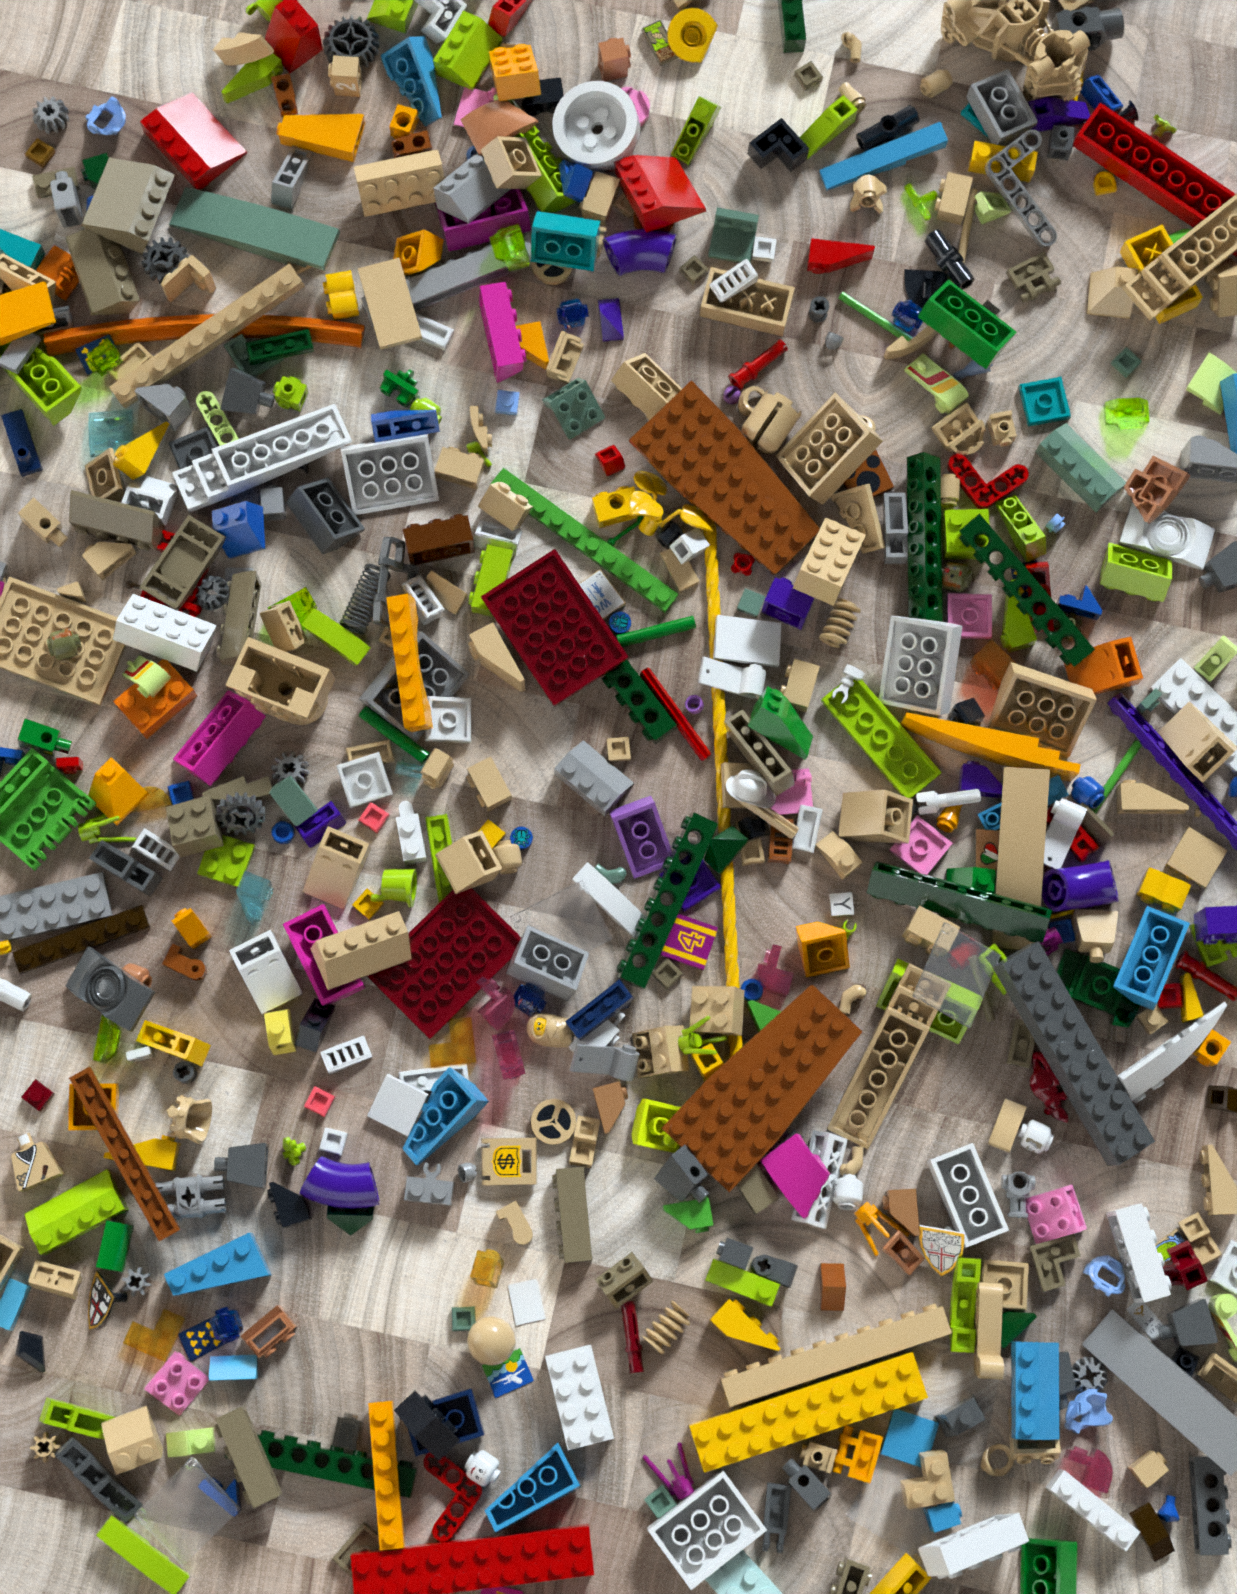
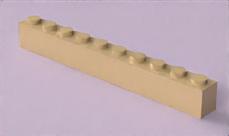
[109,263,305,409]
[720,1303,952,1407]

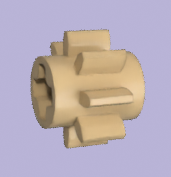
[30,1432,62,1463]

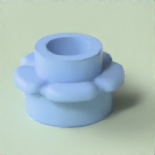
[1045,513,1065,533]

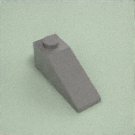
[271,146,313,209]

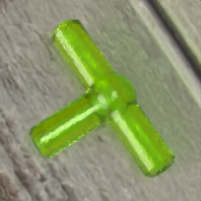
[904,183,938,221]

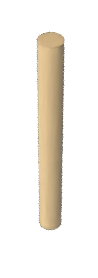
[958,188,978,264]

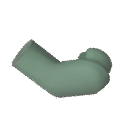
[594,863,627,884]

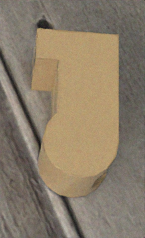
[496,1201,533,1245]

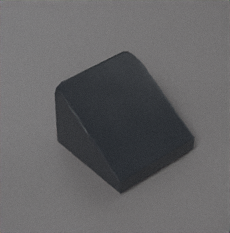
[738,815,771,842]

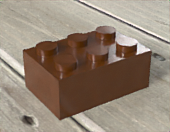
[403,514,475,566]

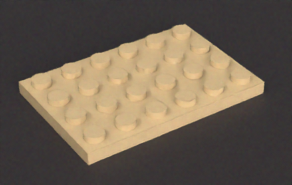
[0,577,126,706]

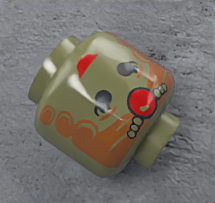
[942,561,973,592]
[47,628,82,660]

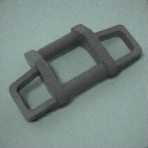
[373,537,419,628]

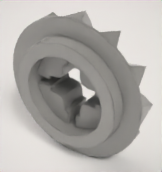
[1072,1357,1108,1393]

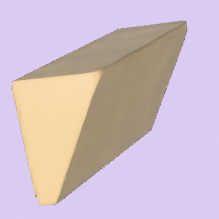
[422,570,468,615]

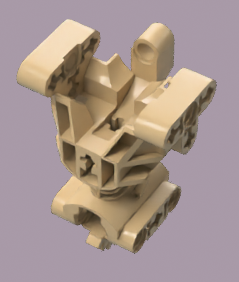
[940,0,1090,102]

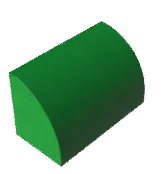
[96,1220,134,1272]

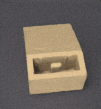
[1158,701,1237,783]
[303,826,372,910]

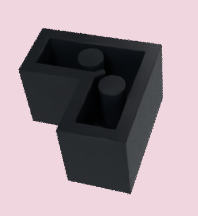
[747,118,809,172]
[394,1390,460,1461]

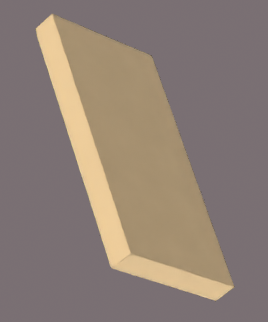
[357,258,422,350]

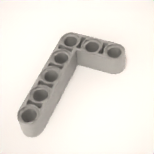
[985,130,1057,247]

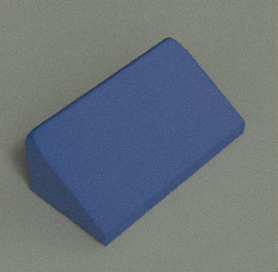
[1080,74,1124,113]

